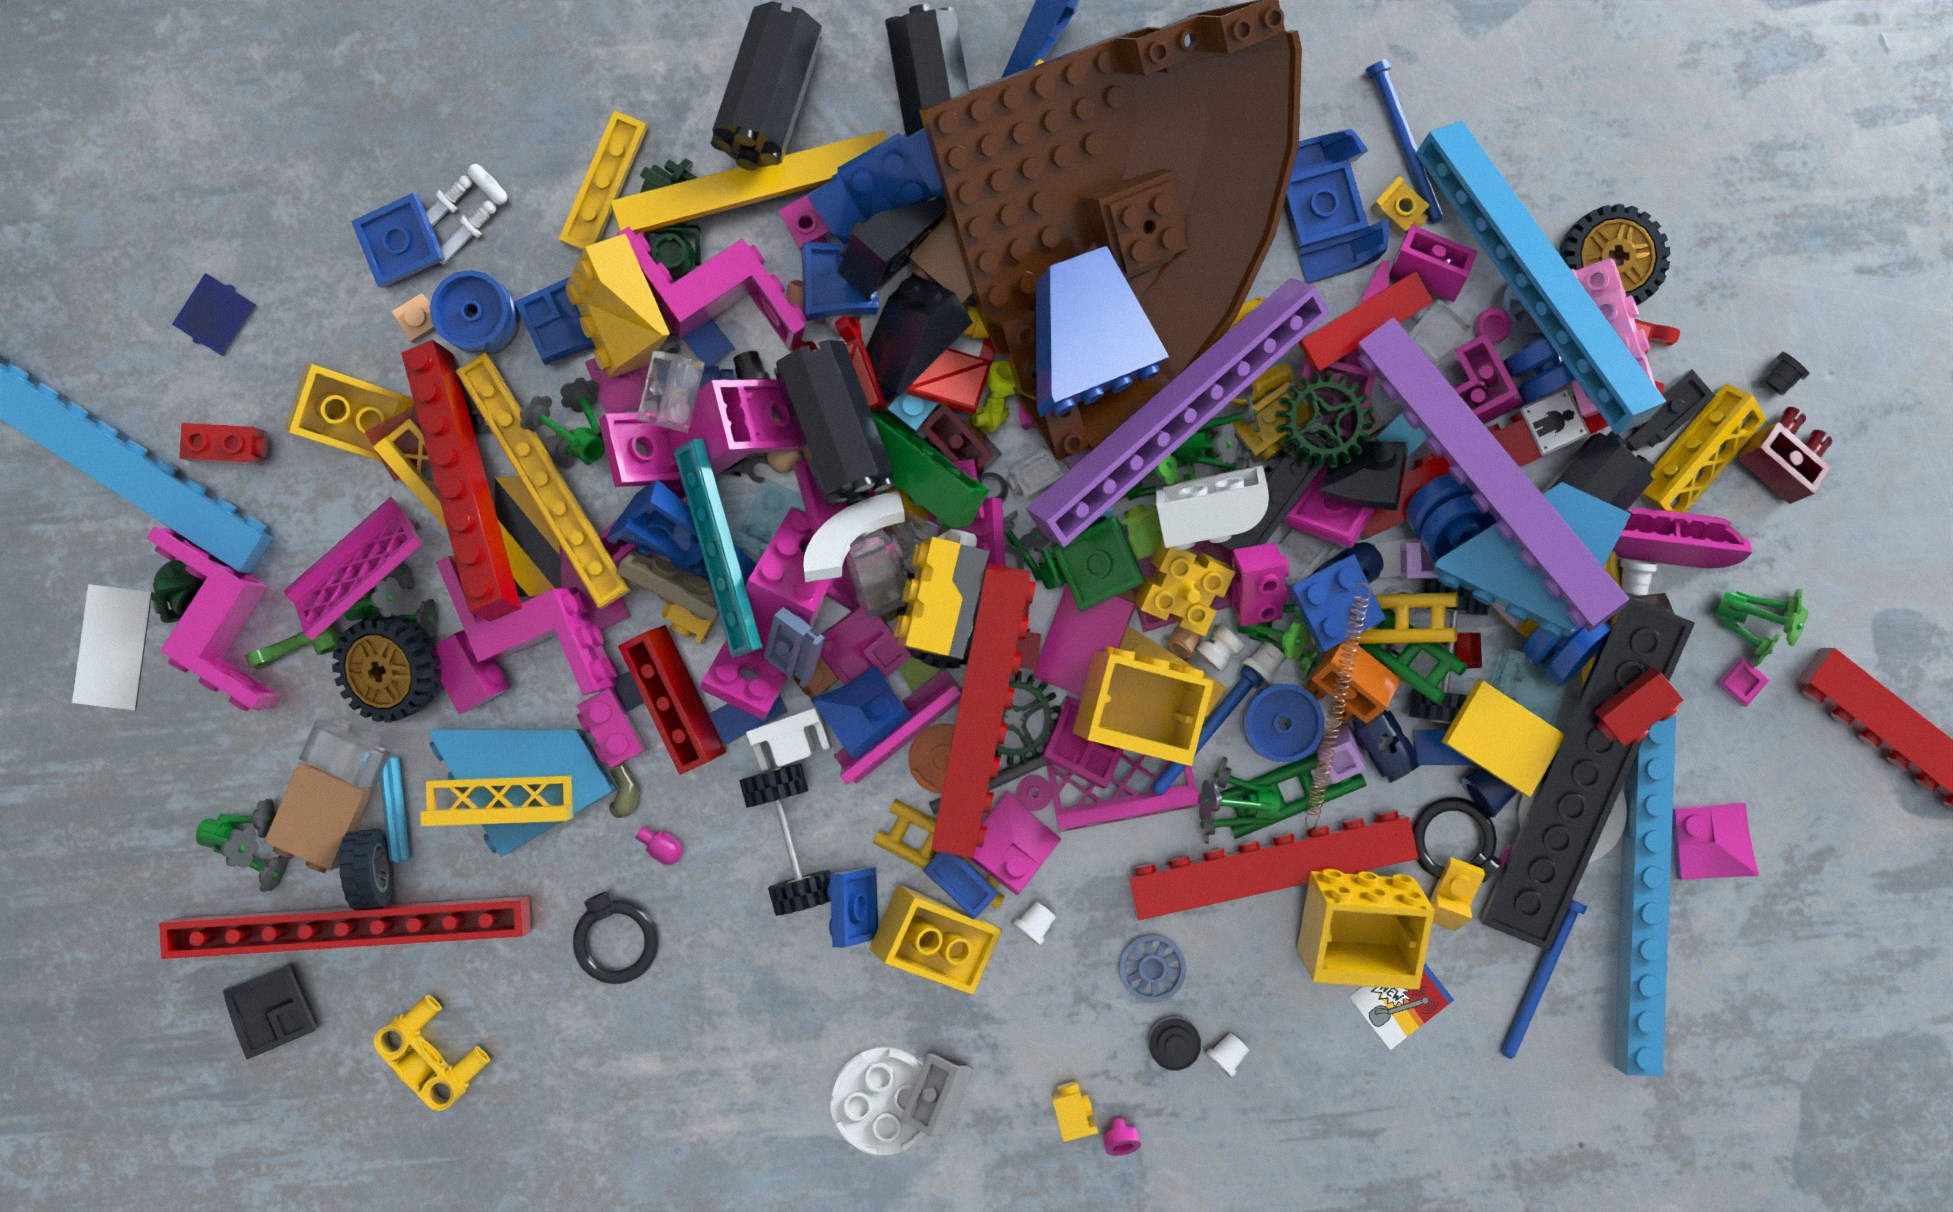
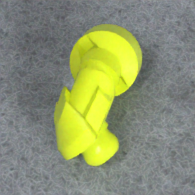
[970,361,1016,434]

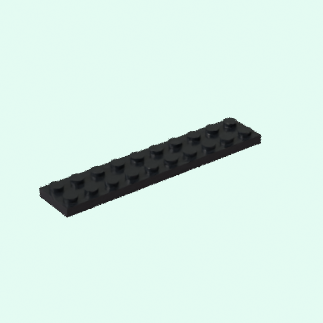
[1480,595,1695,951]

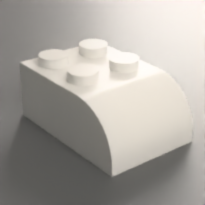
[1156,466,1269,550]

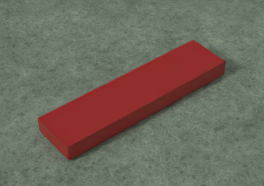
[1298,271,1433,372]

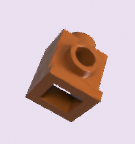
[793,654,840,700]

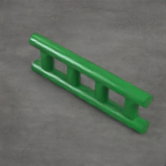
[1358,609,1468,704]
[1220,753,1367,840]

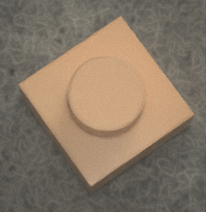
[392,293,436,343]

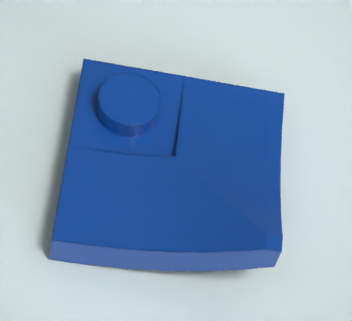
[801,242,879,321]
[515,277,595,365]
[811,665,912,761]

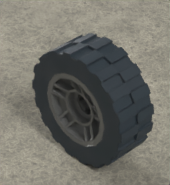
[339,828,393,910]

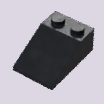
[837,197,949,300]
[866,274,973,396]

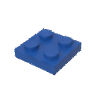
[351,193,445,288]
[1288,554,1386,652]
[828,867,878,948]

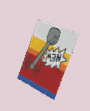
[1349,963,1454,1050]

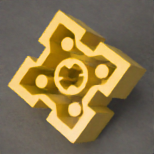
[1133,537,1236,637]

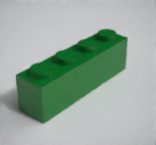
[871,411,990,529]

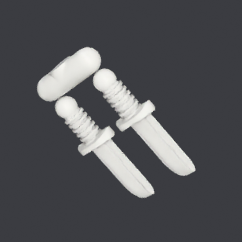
[426,164,507,265]

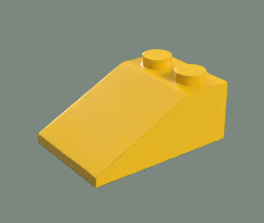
[283,361,414,463]
[869,884,1002,995]

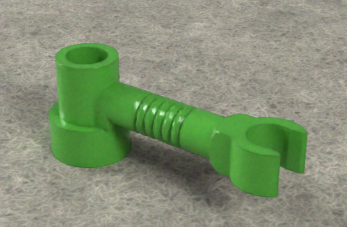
[245,624,341,670]

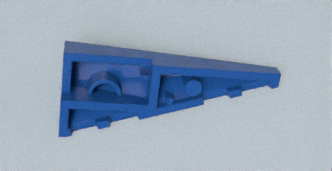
[1001,0,1079,78]
[606,479,757,587]

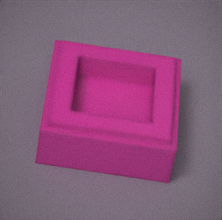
[1716,657,1769,707]

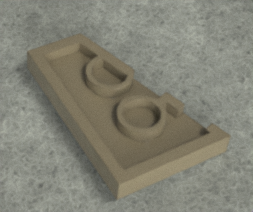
[616,550,719,622]

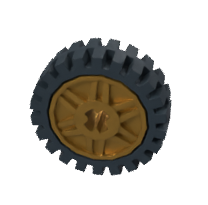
[1560,204,1671,306]
[332,614,441,723]

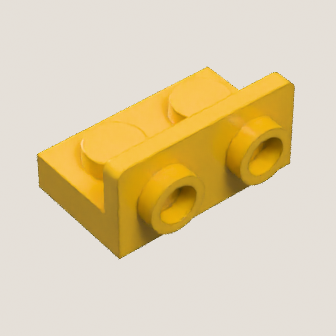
[1231,381,1311,463]

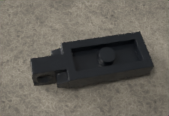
[1624,369,1716,452]

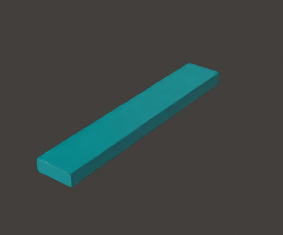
[674,438,762,658]

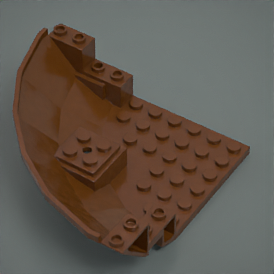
[919,0,1302,461]

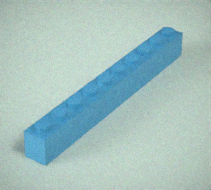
[1416,121,1666,435]
[0,363,273,574]
[1614,716,1676,1077]

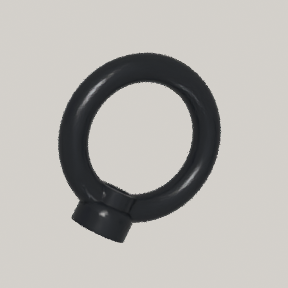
[1412,797,1502,883]
[573,890,659,984]

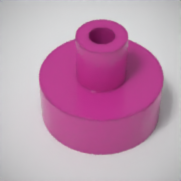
[1016,775,1052,811]
[1103,1118,1141,1156]

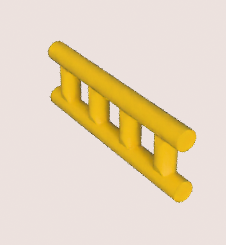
[1311,593,1458,645]
[873,799,1005,908]

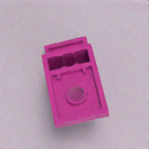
[617,226,806,351]
[598,379,803,487]
[699,507,847,721]
[146,526,282,711]
[436,556,618,696]

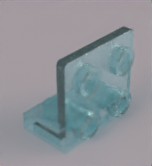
[732,479,807,557]
[1491,649,1568,727]

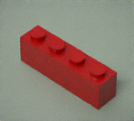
[618,624,727,776]

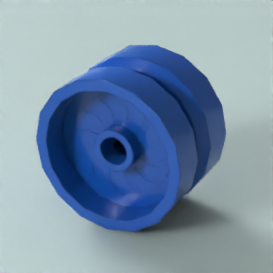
[430,270,520,356]
[1503,335,1576,405]
[1406,473,1497,562]
[1521,621,1611,687]
[1240,684,1325,762]

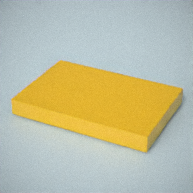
[1441,679,1564,797]

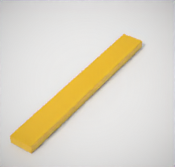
[611,130,887,234]
[455,352,632,609]

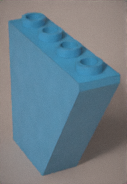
[1434,482,1631,638]
[429,729,618,857]

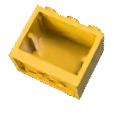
[1072,646,1214,766]
[1297,869,1435,990]

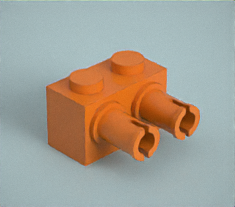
[1304,639,1401,724]

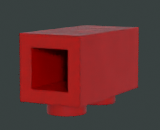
[179,423,268,466]
[1594,667,1684,746]

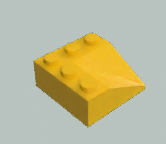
[566,233,670,379]

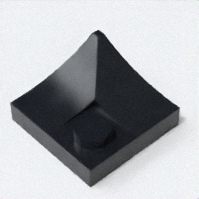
[1320,441,1408,511]
[223,963,317,1060]

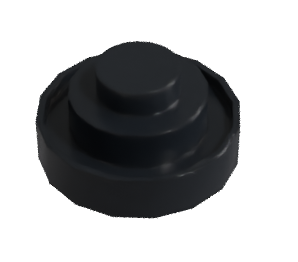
[1148,1017,1201,1071]

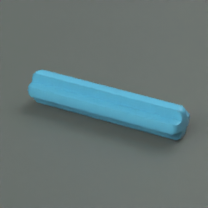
[378,757,410,863]

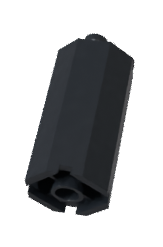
[710,1,822,171]
[885,4,969,137]
[774,340,895,507]
[1541,431,1655,511]

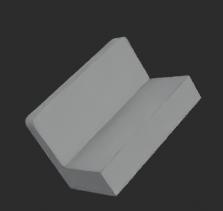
[901,1054,973,1136]

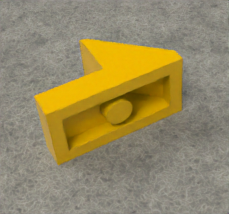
[1429,857,1485,931]

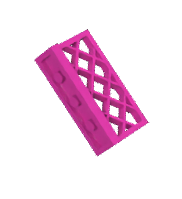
[284,497,422,641]
[834,668,962,785]
[1043,749,1199,833]

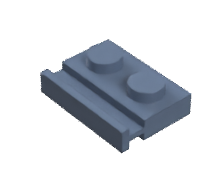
[763,607,825,688]

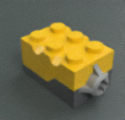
[893,529,989,660]

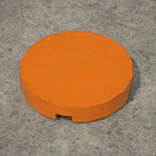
[908,723,955,794]

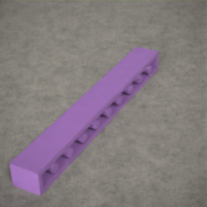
[1026,278,1330,547]
[1357,317,1630,633]

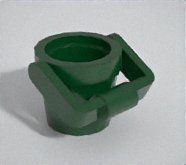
[644,222,702,283]
[151,560,207,623]

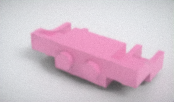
[1570,257,1656,418]

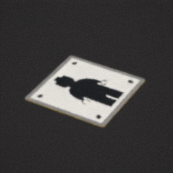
[1520,387,1590,456]

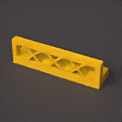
[1639,383,1767,513]
[373,418,448,532]
[420,775,573,826]

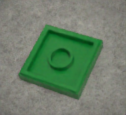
[1051,516,1146,612]

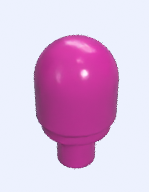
[635,826,683,865]

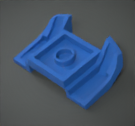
[807,128,944,244]
[1285,129,1389,284]

